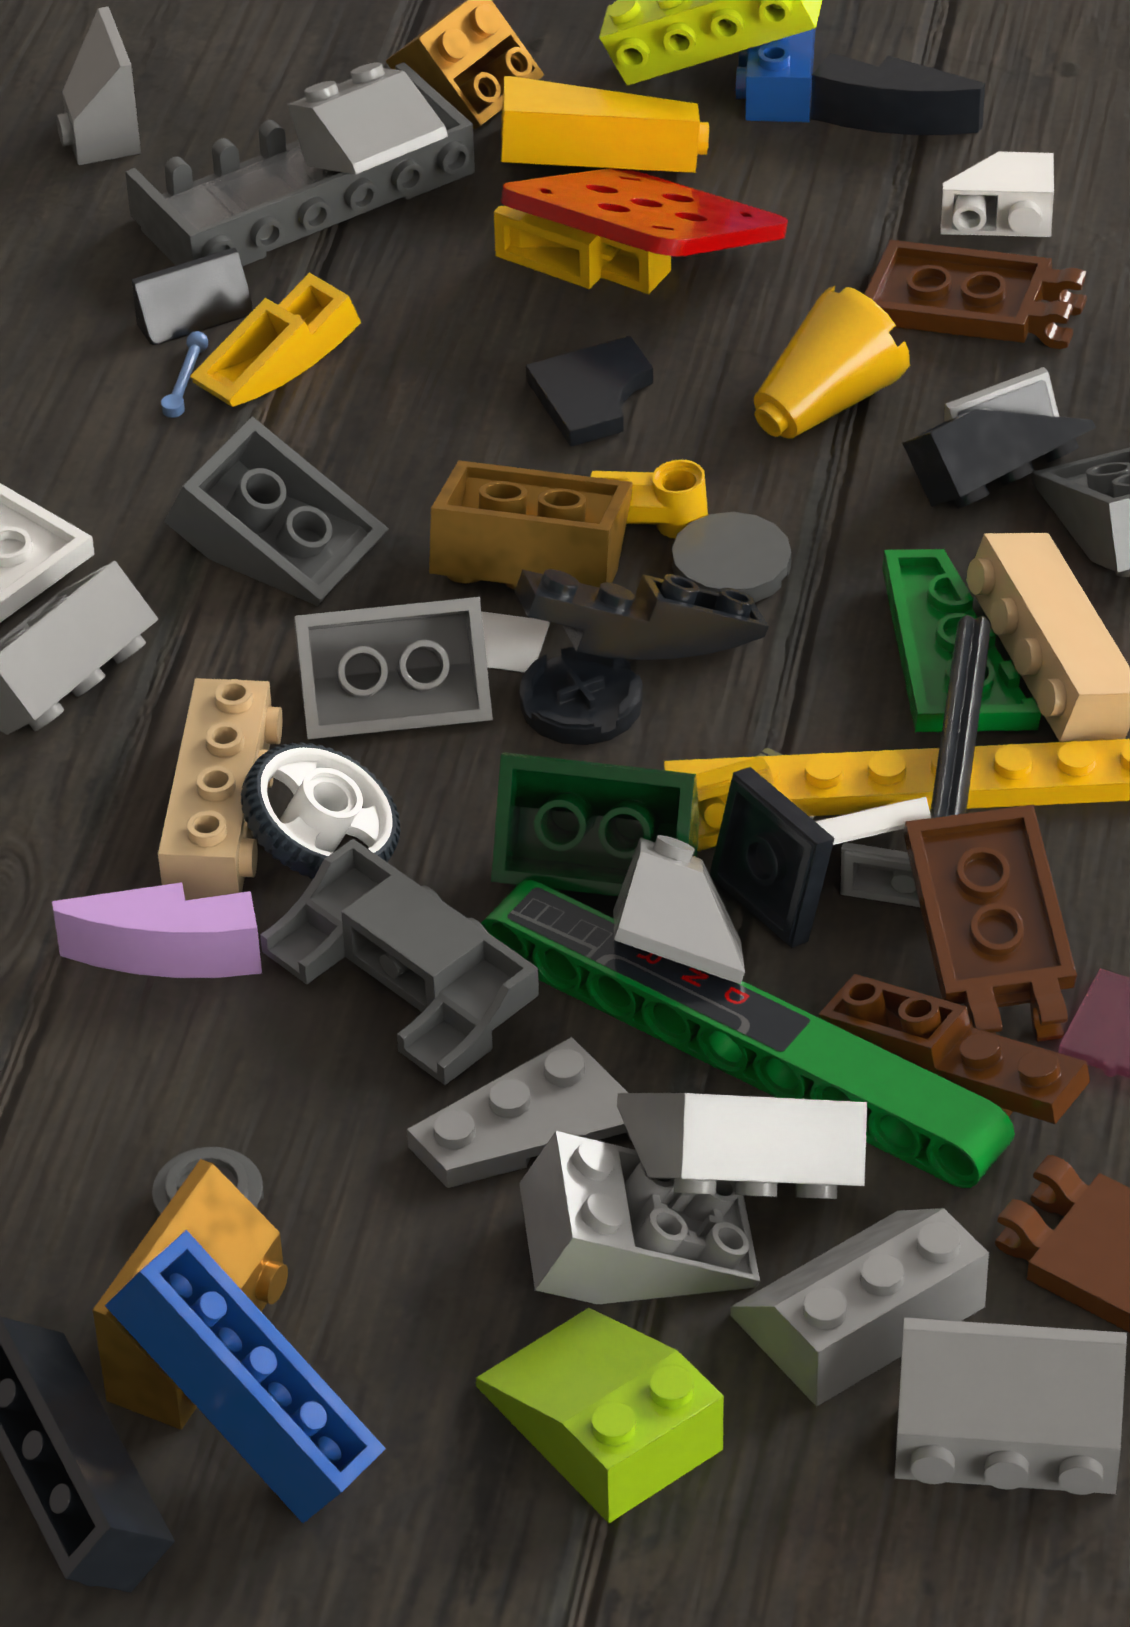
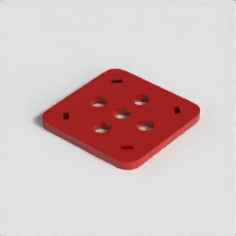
[501,168,788,256]

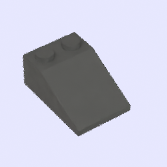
[164,416,389,606]
[1031,448,1130,577]

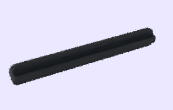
[930,615,991,818]

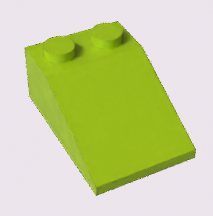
[476,1308,723,1523]

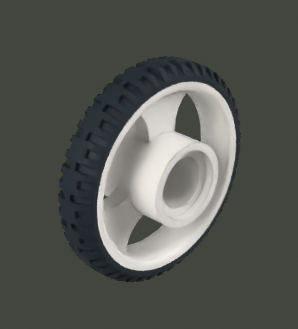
[241,743,400,879]

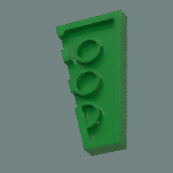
[882,549,1041,732]

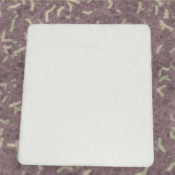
[481,612,550,673]

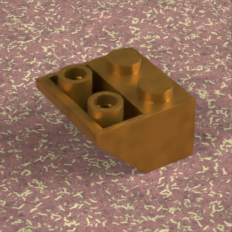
[386,0,544,129]

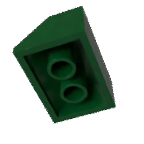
[491,752,700,896]

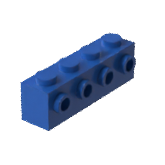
[736,28,816,122]
[105,1230,386,1523]

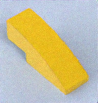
[494,206,671,294]
[190,272,361,407]

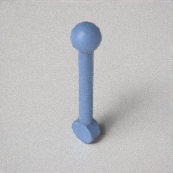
[161,331,209,418]

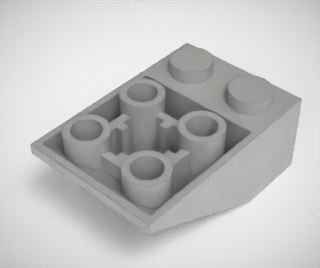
[519,1131,760,1304]

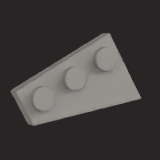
[407,1037,631,1188]

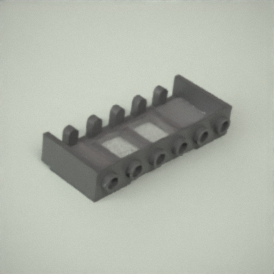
[125,62,475,266]

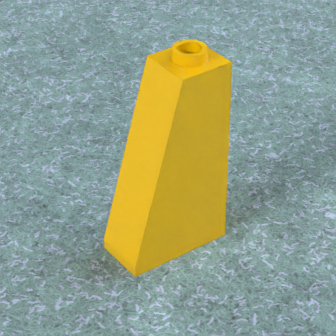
[501,76,709,173]

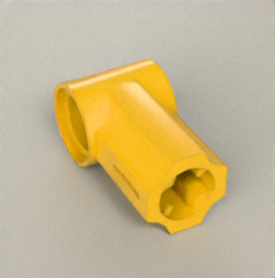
[591,460,708,539]

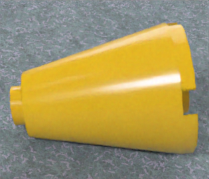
[754,286,910,439]

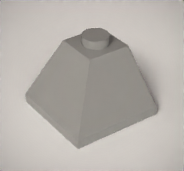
[56,6,141,165]
[614,835,745,984]

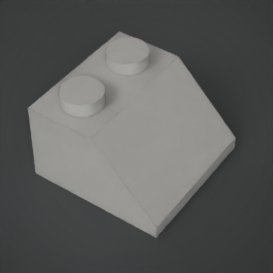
[288,62,448,175]

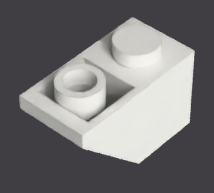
[941,152,1054,237]

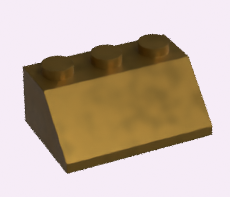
[429,460,632,590]
[93,1159,288,1430]

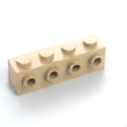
[966,533,1130,742]
[158,678,282,901]

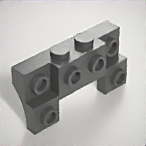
[260,839,539,1085]

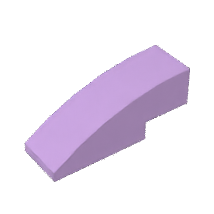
[52,882,262,978]

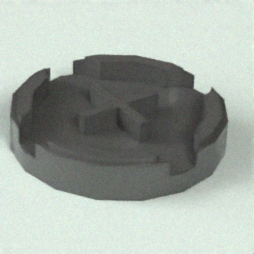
[672,512,791,602]

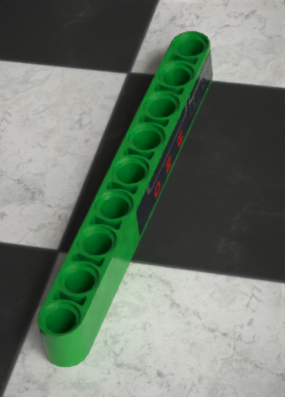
[481,880,1015,1188]

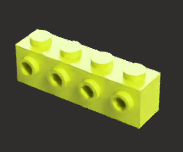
[599,0,822,86]

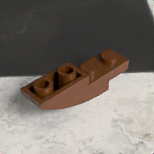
[818,974,1090,1124]

